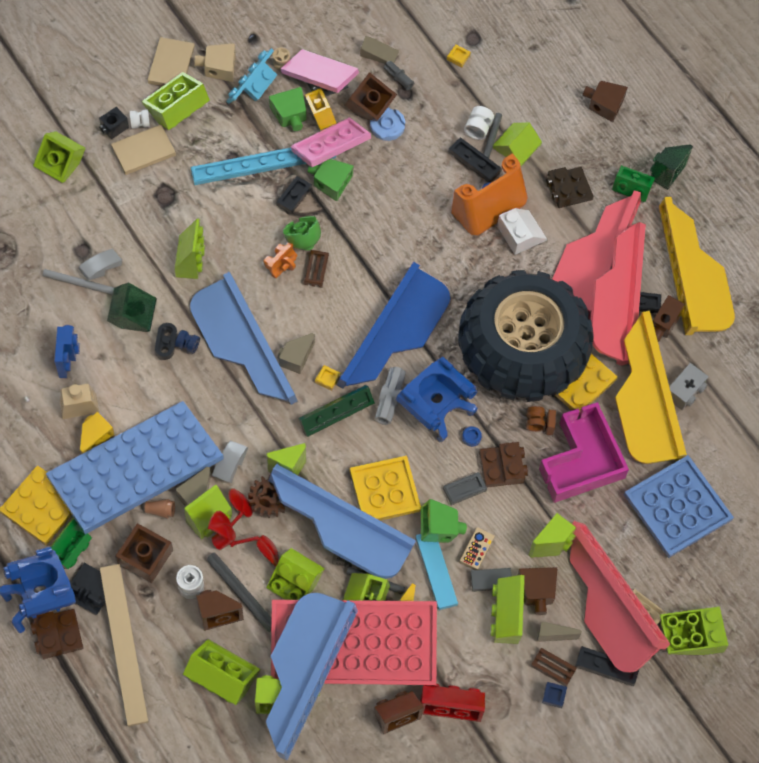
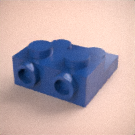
[54,325,80,378]

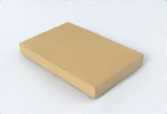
[148,37,195,86]
[111,125,176,175]

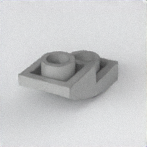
[79,249,122,281]
[212,440,248,483]

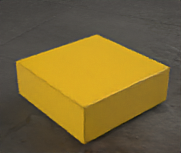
[447,44,471,68]
[315,365,341,391]

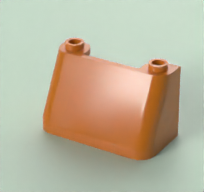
[451,153,528,235]

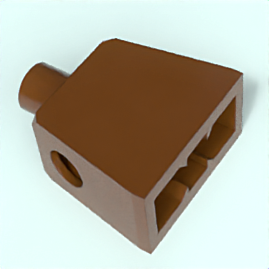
[582,81,628,122]
[653,295,685,342]
[517,567,558,615]

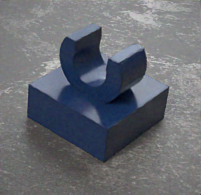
[542,682,567,708]

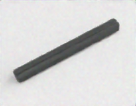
[207,553,272,632]

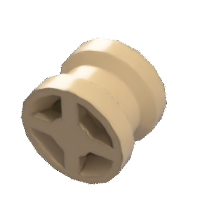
[272,47,290,70]

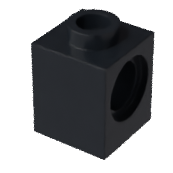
[99,106,129,139]

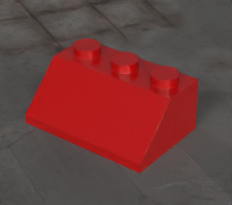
[421,683,485,722]

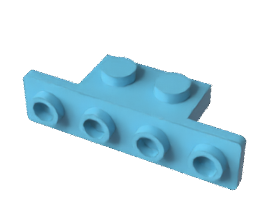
[226,48,277,104]

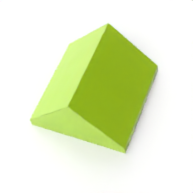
[493,122,542,166]
[267,443,306,475]

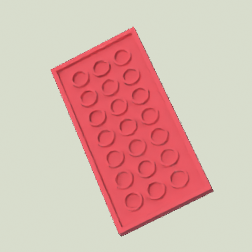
[271,600,437,685]

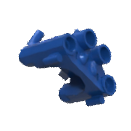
[396,357,478,442]
[0,546,76,633]

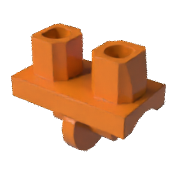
[263,242,297,278]

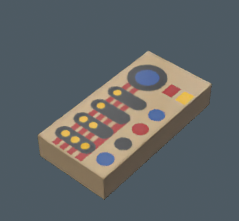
[459,527,495,570]

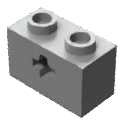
[670,363,709,410]

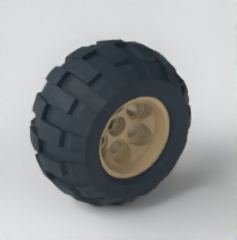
[458,270,594,402]

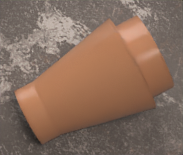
[145,499,175,519]

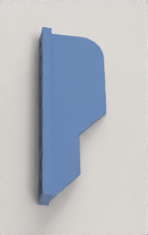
[190,272,298,405]
[268,464,416,579]
[266,593,358,760]

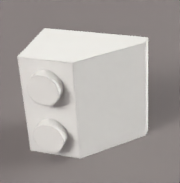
[497,208,547,255]

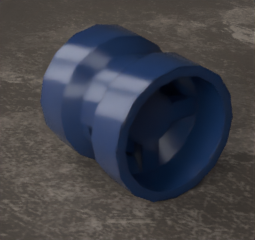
[175,330,201,354]

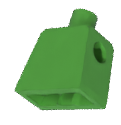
[269,87,306,131]
[307,159,354,201]
[421,499,467,543]

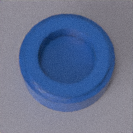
[462,426,482,447]

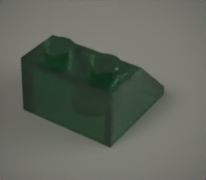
[650,144,693,190]
[107,282,157,332]

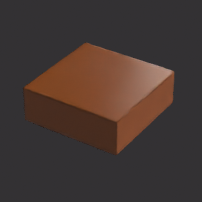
[545,410,556,436]

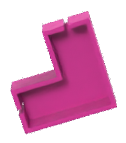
[539,402,629,503]

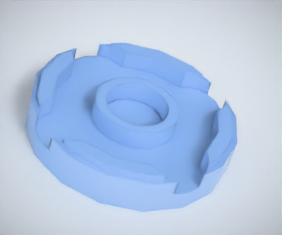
[370,108,405,141]

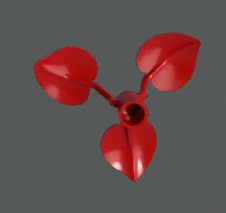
[208,488,279,567]

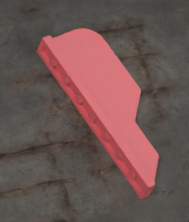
[553,191,641,320]
[590,222,646,366]
[570,521,670,673]

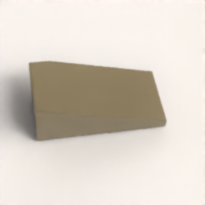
[360,36,399,64]
[537,622,582,642]

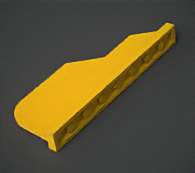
[659,197,735,335]
[615,311,687,464]

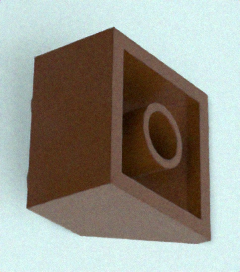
[344,72,397,122]
[196,590,244,631]
[374,691,424,735]

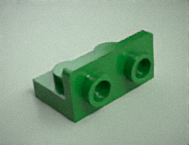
[612,165,655,202]

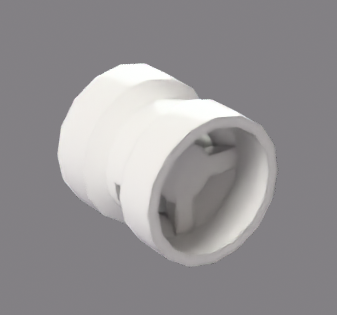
[130,109,150,129]

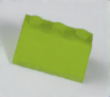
[142,72,210,130]
[490,575,524,644]
[183,639,260,705]

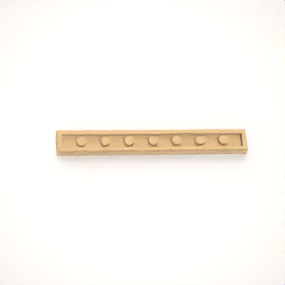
[100,564,148,727]

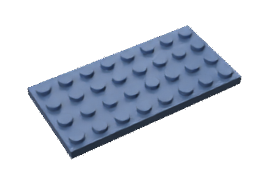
[46,401,224,534]

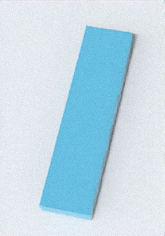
[415,534,458,611]

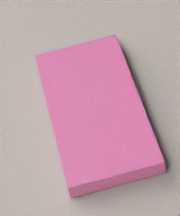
[281,49,359,93]
[291,117,371,167]

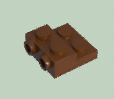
[479,442,528,488]
[30,609,84,660]

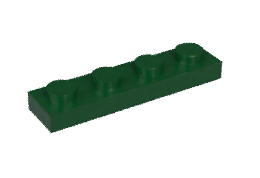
[298,385,375,437]

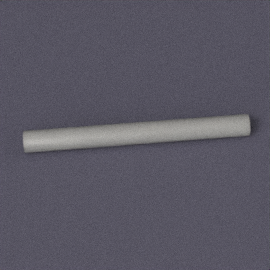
[43,269,116,295]

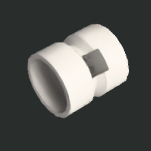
[464,106,494,140]
[176,565,204,599]

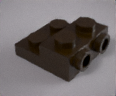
[545,166,594,208]

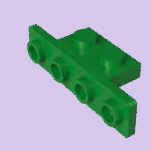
[51,517,92,570]

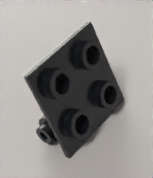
[70,562,106,615]

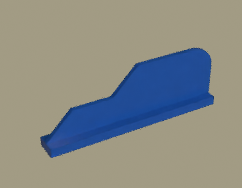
[337,262,450,389]

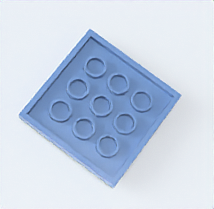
[624,455,734,558]

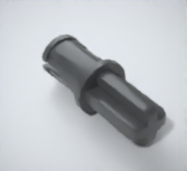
[384,61,415,90]

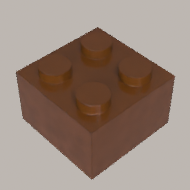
[116,523,173,583]

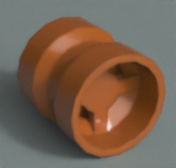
[526,406,546,432]

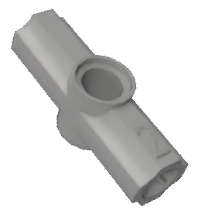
[375,367,406,425]

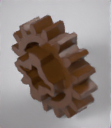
[248,475,288,518]

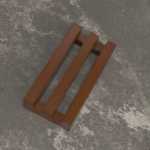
[304,250,329,288]
[531,648,577,687]

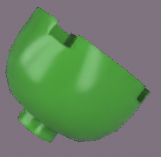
[283,216,321,251]

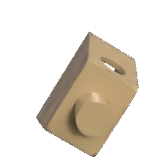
[195,44,236,82]
[60,384,99,419]

